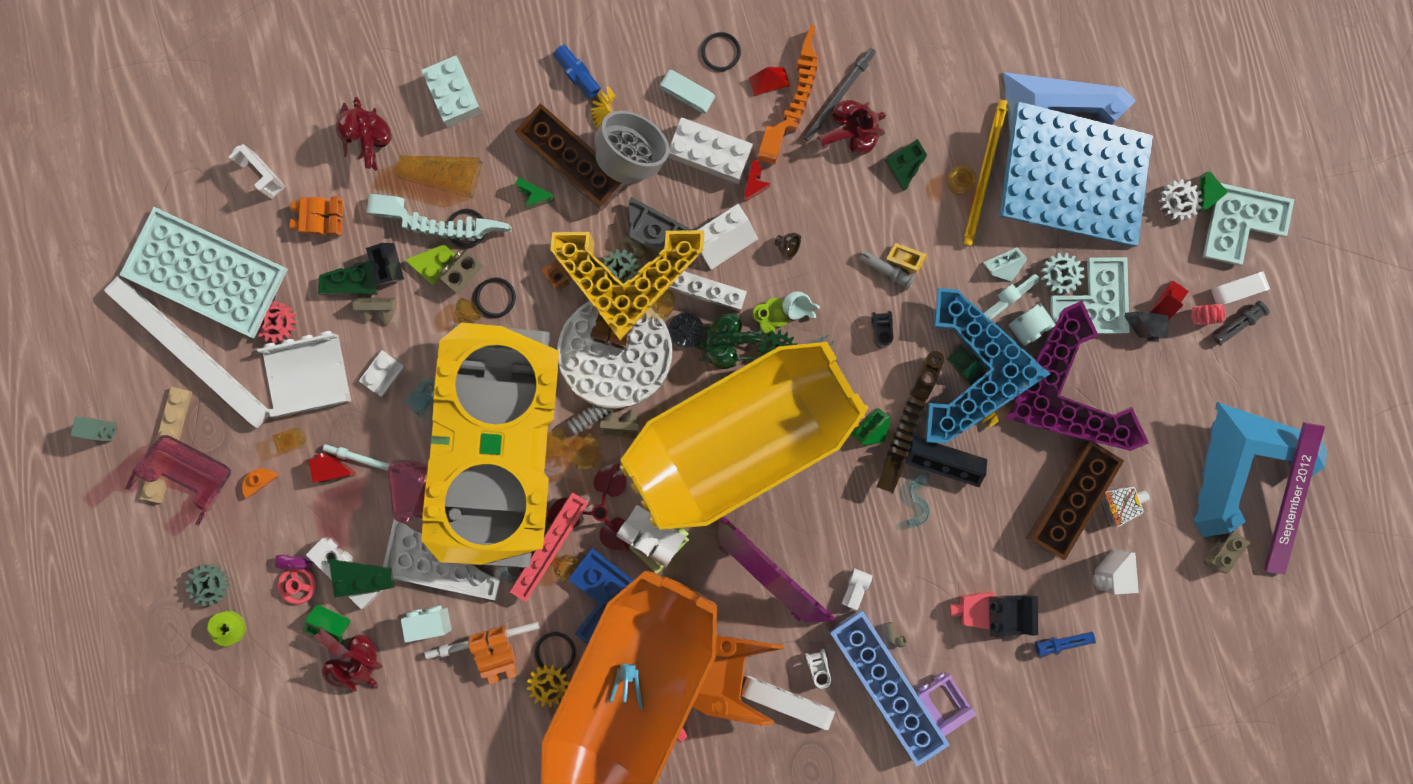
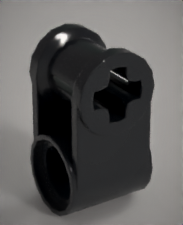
[871,311,894,348]

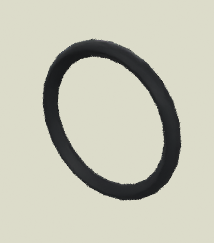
[701,32,741,71]
[447,209,485,248]
[476,277,516,317]
[535,632,576,673]

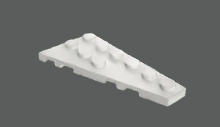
[383,519,500,600]

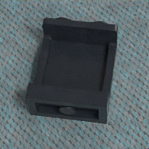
[989,594,1038,638]

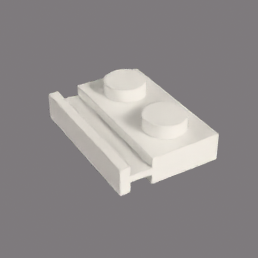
[359,350,405,398]

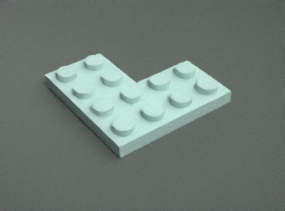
[1203,183,1294,266]
[1050,257,1130,334]

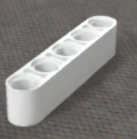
[741,676,836,730]

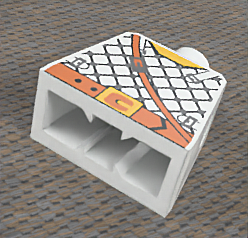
[1101,487,1150,527]

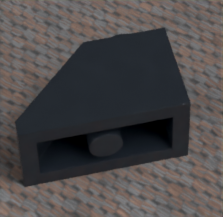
[1124,311,1168,342]

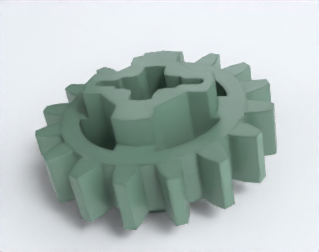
[603,249,641,284]
[185,563,230,606]

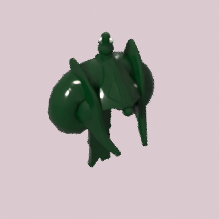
[695,313,764,369]

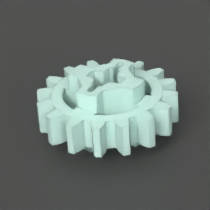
[1041,253,1084,295]

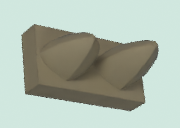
[353,298,396,326]
[600,409,639,439]

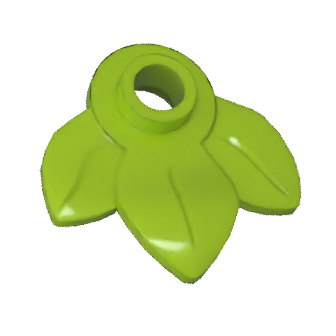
[753,298,789,335]

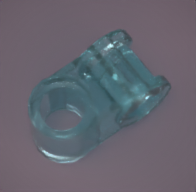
[404,379,435,416]

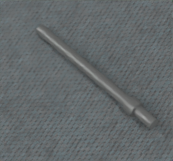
[803,48,876,142]

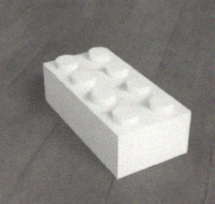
[668,117,753,184]

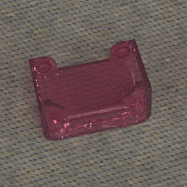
[387,459,428,524]

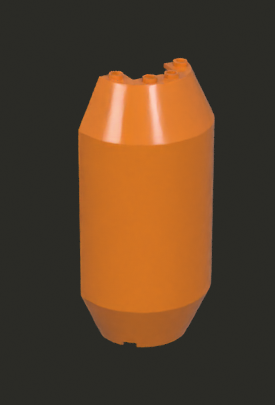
[541,571,717,784]

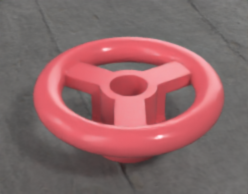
[278,568,316,605]

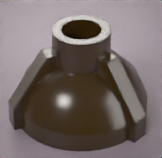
[774,233,802,260]

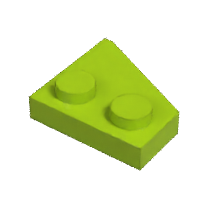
[406,244,455,286]

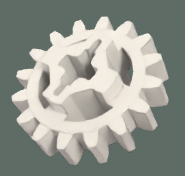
[1159,179,1203,222]

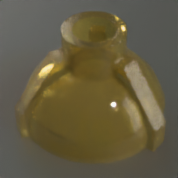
[651,290,675,319]
[453,298,482,324]
[550,554,578,582]

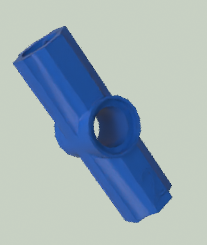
[553,44,601,99]

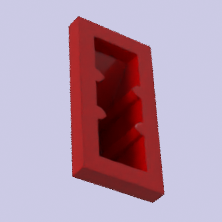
[749,67,790,96]

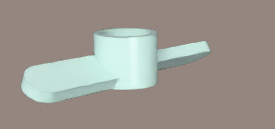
[984,274,1039,320]

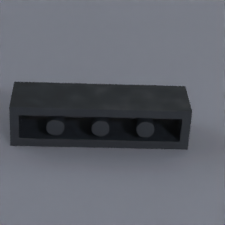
[906,436,987,487]

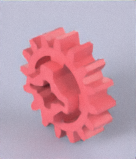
[258,301,297,343]

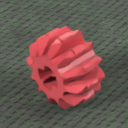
[1191,303,1226,325]

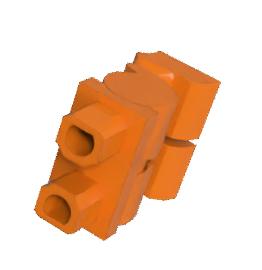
[290,196,344,236]
[468,625,516,685]

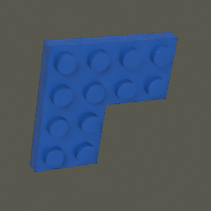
[568,548,634,644]

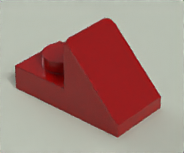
[743,160,770,201]
[1150,281,1189,321]

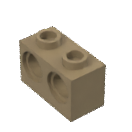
[439,250,483,294]
[1203,531,1250,574]

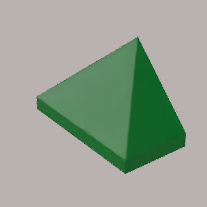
[1197,171,1228,213]
[851,408,891,445]

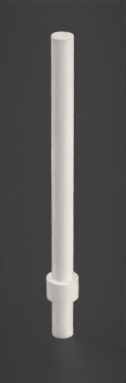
[424,622,540,660]

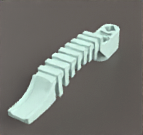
[366,194,512,241]

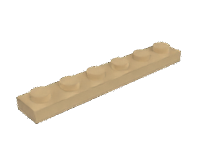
[140,387,192,503]

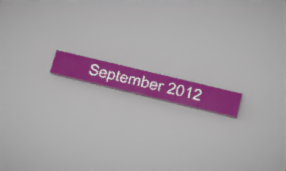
[1264,422,1325,574]

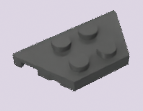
[629,197,692,255]

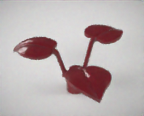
[546,463,630,552]

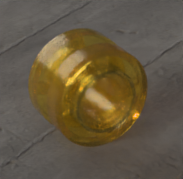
[947,165,976,195]

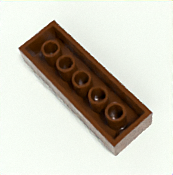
[515,103,627,211]
[1026,440,1124,560]

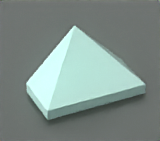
[983,247,1027,282]

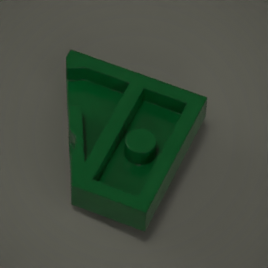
[885,139,927,191]

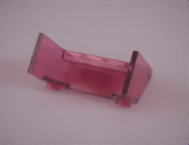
[125,435,231,526]

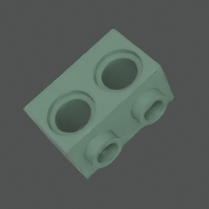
[71,416,116,441]

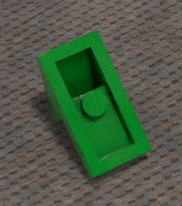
[515,177,554,210]

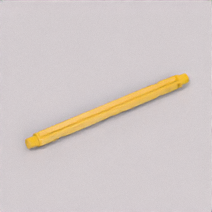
[963,99,1008,246]

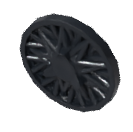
[669,312,704,348]

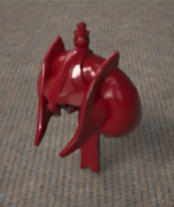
[335,97,392,171]
[816,100,887,156]
[314,627,383,692]

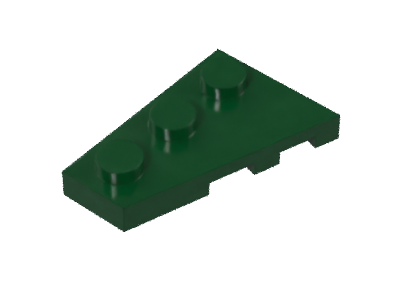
[318,261,378,296]
[329,558,395,598]

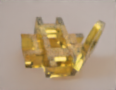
[567,433,603,470]

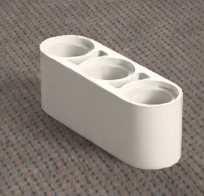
[1211,271,1270,305]

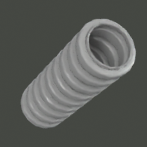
[567,404,613,435]

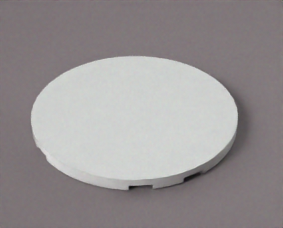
[557,301,672,409]

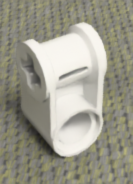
[805,649,831,689]

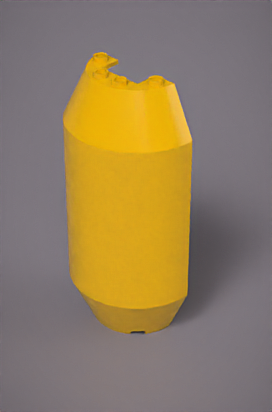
[620,342,867,530]

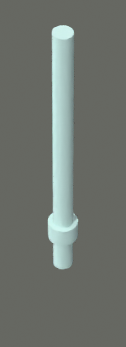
[322,444,427,483]

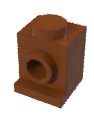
[541,259,572,291]

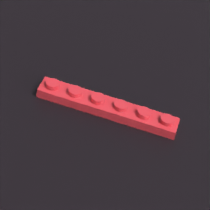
[509,492,589,602]

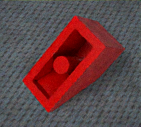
[308,453,356,483]

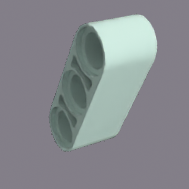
[659,69,715,114]

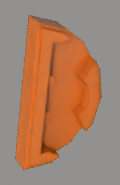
[242,468,279,499]

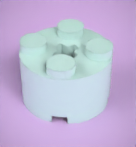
[1008,303,1055,346]

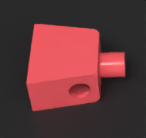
[949,591,995,630]

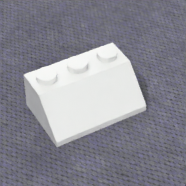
[698,204,758,270]
[1093,549,1139,594]

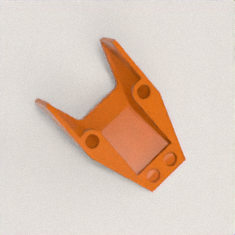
[692,635,784,726]

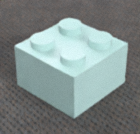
[401,605,452,643]

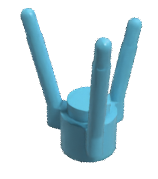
[609,664,643,709]

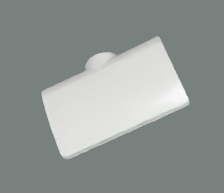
[616,505,685,568]

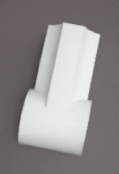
[842,568,872,610]

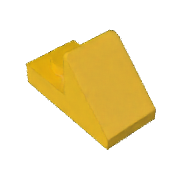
[886,243,927,274]

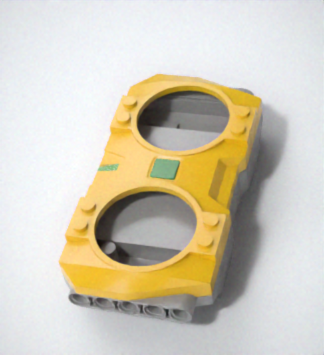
[421,323,559,567]

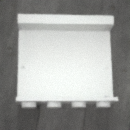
[257,331,351,418]

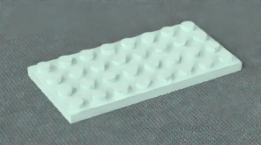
[120,207,288,338]

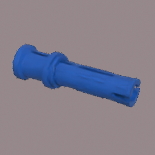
[1034,631,1096,658]

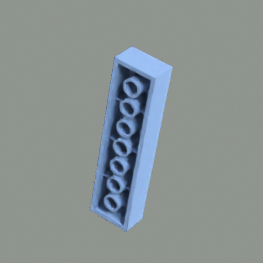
[828,609,949,767]

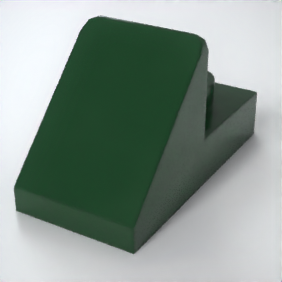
[947,346,985,386]

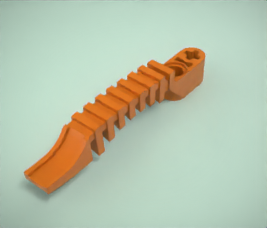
[757,25,818,165]

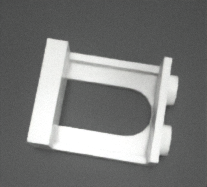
[228,144,286,199]

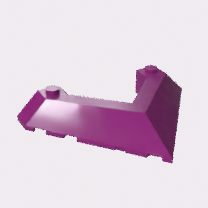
[1006,301,1149,451]
[717,516,835,622]

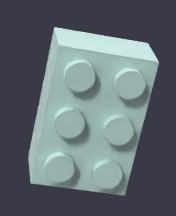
[421,55,482,128]

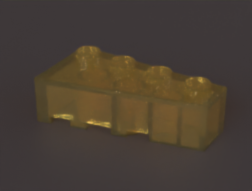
[394,155,483,198]

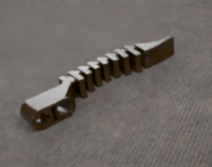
[876,351,944,494]

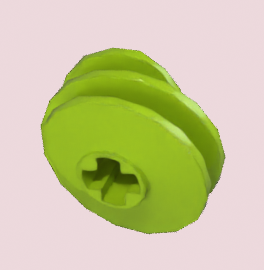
[207,611,246,646]

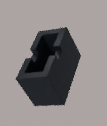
[366,243,405,285]

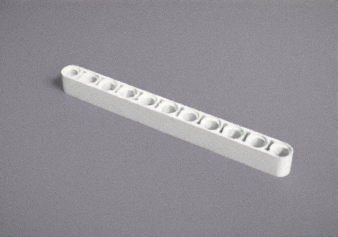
[104,275,270,428]

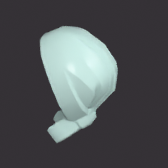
[782,291,820,320]

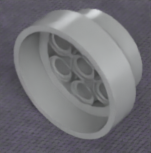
[595,111,669,184]

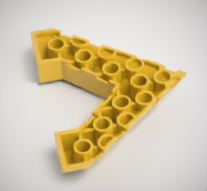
[550,230,705,340]

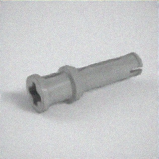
[859,250,916,291]

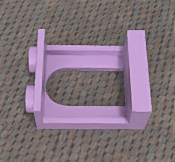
[916,672,977,736]

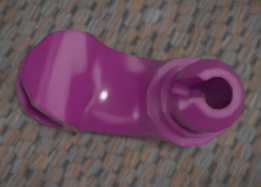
[275,554,312,570]

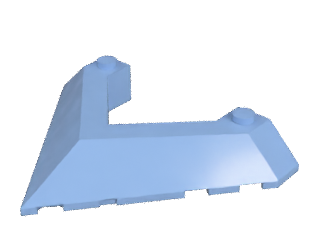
[1003,72,1136,136]

